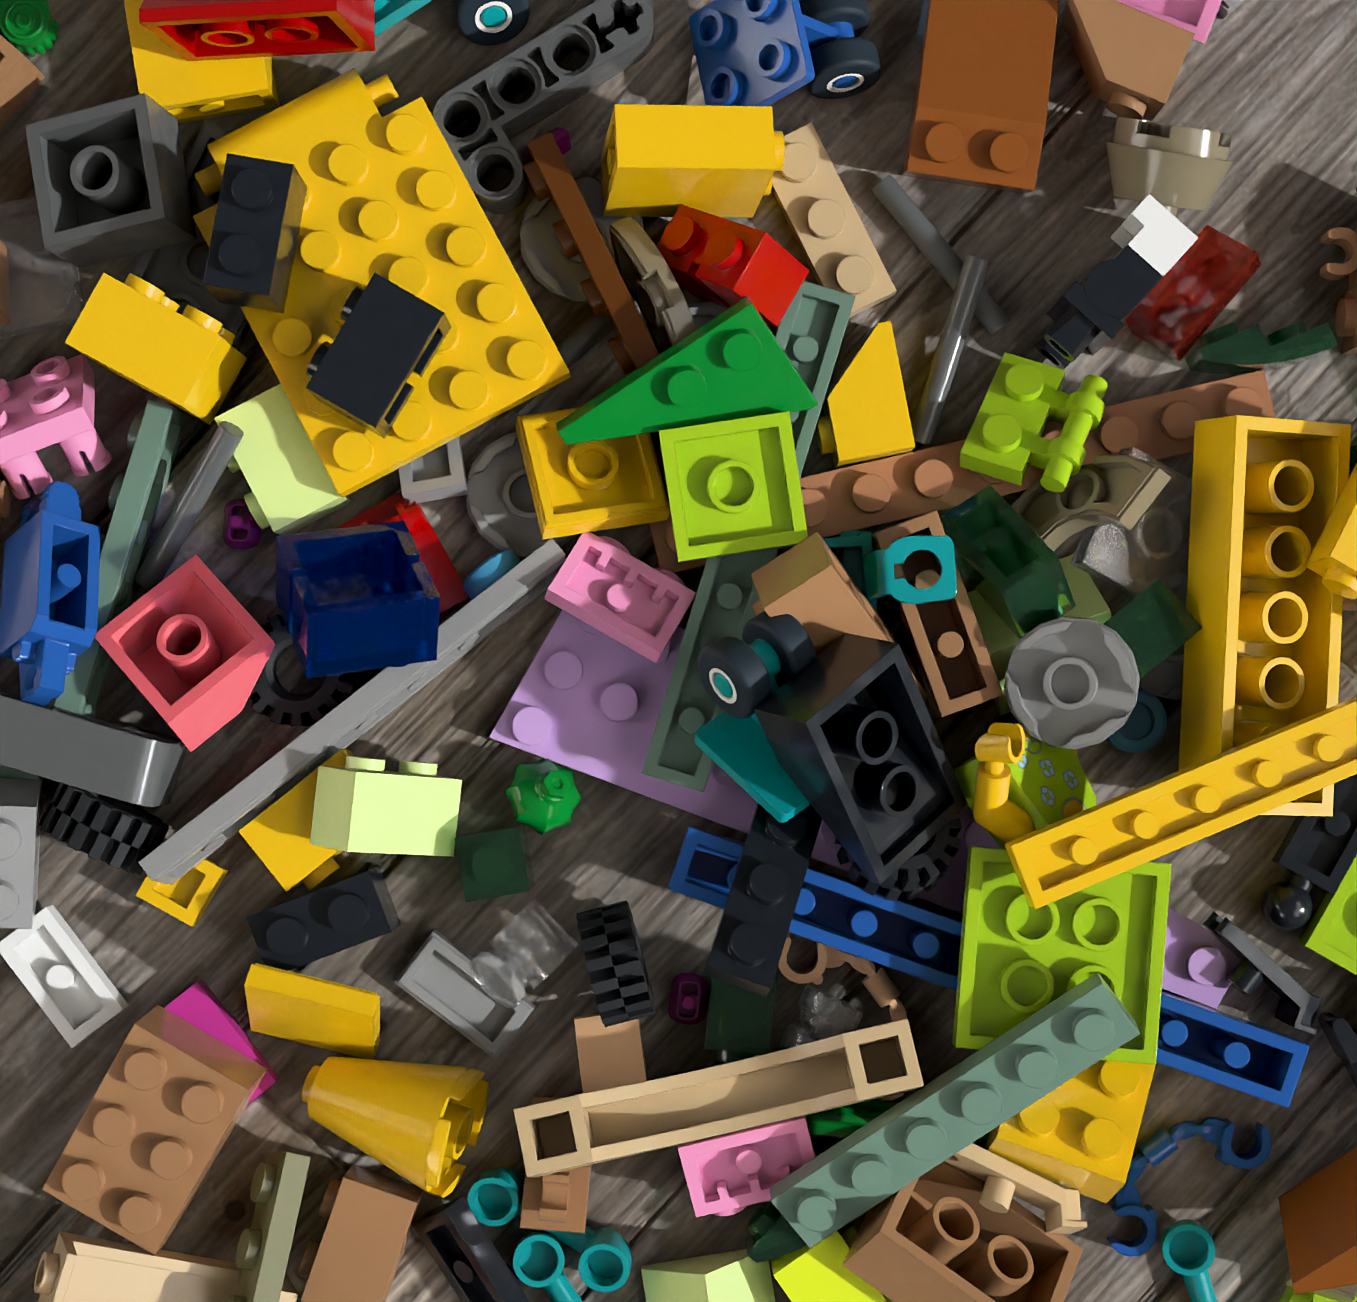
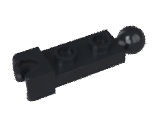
[1261,774,1357,931]

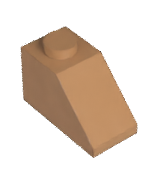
[1061,0,1195,121]

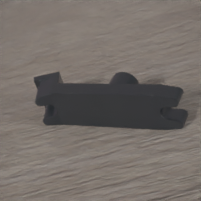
[1203,912,1322,1035]

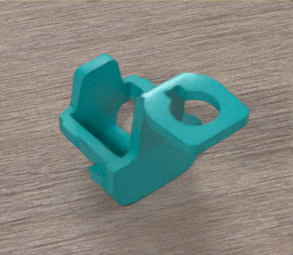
[792,530,957,612]

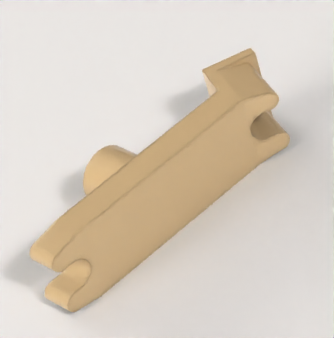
[945,1143,1087,1234]

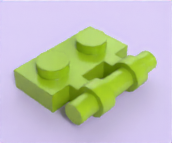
[960,352,1108,493]

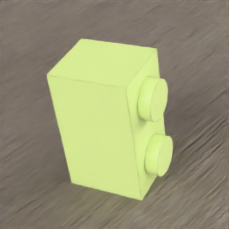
[214,383,351,537]
[310,756,462,857]

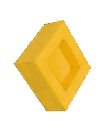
[135,858,228,927]

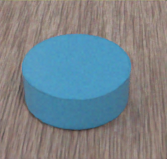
[463,549,521,600]
[1106,689,1167,753]

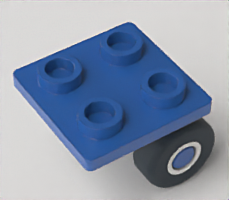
[689,0,882,106]

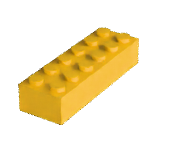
[1178,415,1351,816]

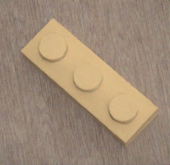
[771,122,897,318]

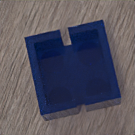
[276,521,440,679]

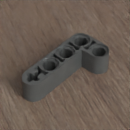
[433,0,654,214]
[0,690,187,807]

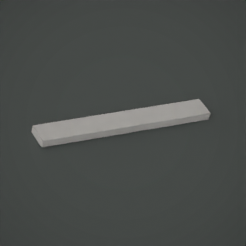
[138,538,567,885]

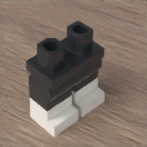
[1034,194,1198,369]

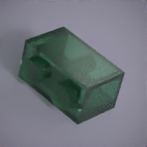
[939,485,1076,639]

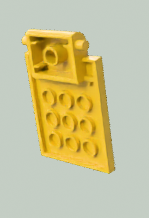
[193,68,571,497]

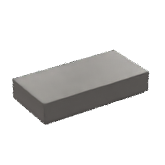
[394,930,535,1060]

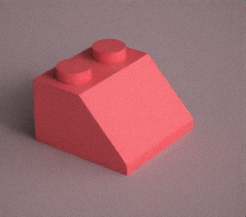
[94,554,276,752]

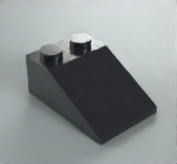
[753,633,968,885]

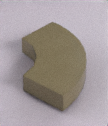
[609,216,697,354]
[1002,455,1171,554]

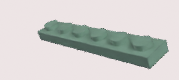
[54,400,188,718]
[770,972,1140,1248]

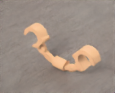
[778,935,907,1100]

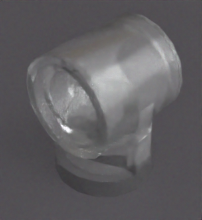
[469,898,579,1009]

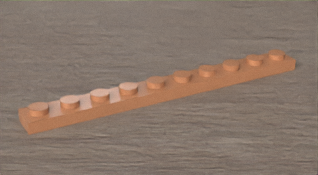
[649,370,1276,574]

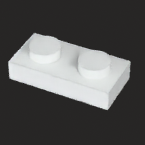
[0,905,129,1048]

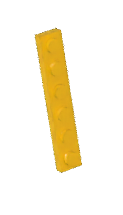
[1004,696,1357,909]

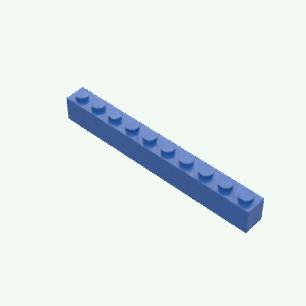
[668,823,1310,1108]

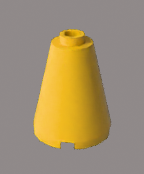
[302,1056,489,1198]

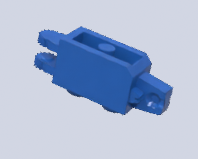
[0,480,101,706]

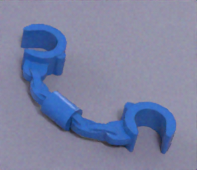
[1106,1117,1272,1257]

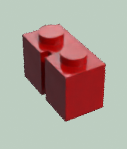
[656,204,809,327]

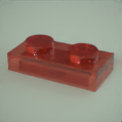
[1126,225,1261,361]

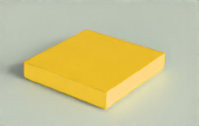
[516,407,670,540]
[244,963,380,1060]

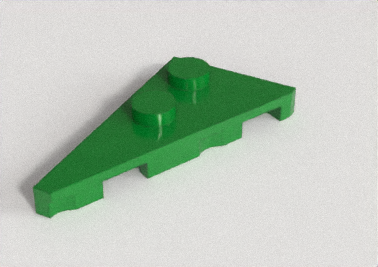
[556,296,818,445]

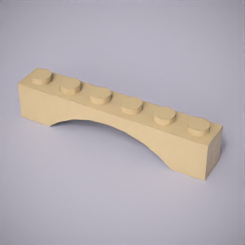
[513,1019,924,1177]

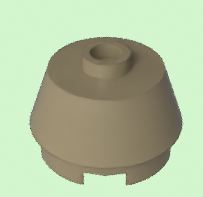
[1105,116,1234,217]

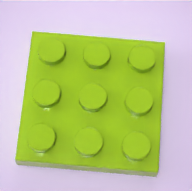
[952,845,1172,1065]

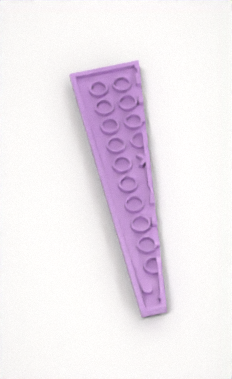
[489,610,1241,1009]

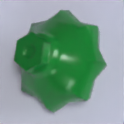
[504,758,582,835]

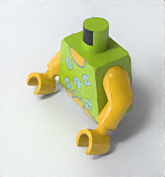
[954,722,1096,848]

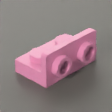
[544,532,697,663]
[677,1116,817,1217]

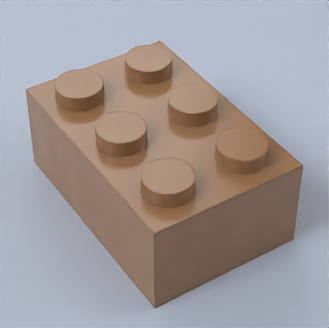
[42,1005,268,1255]
[843,1161,1083,1302]

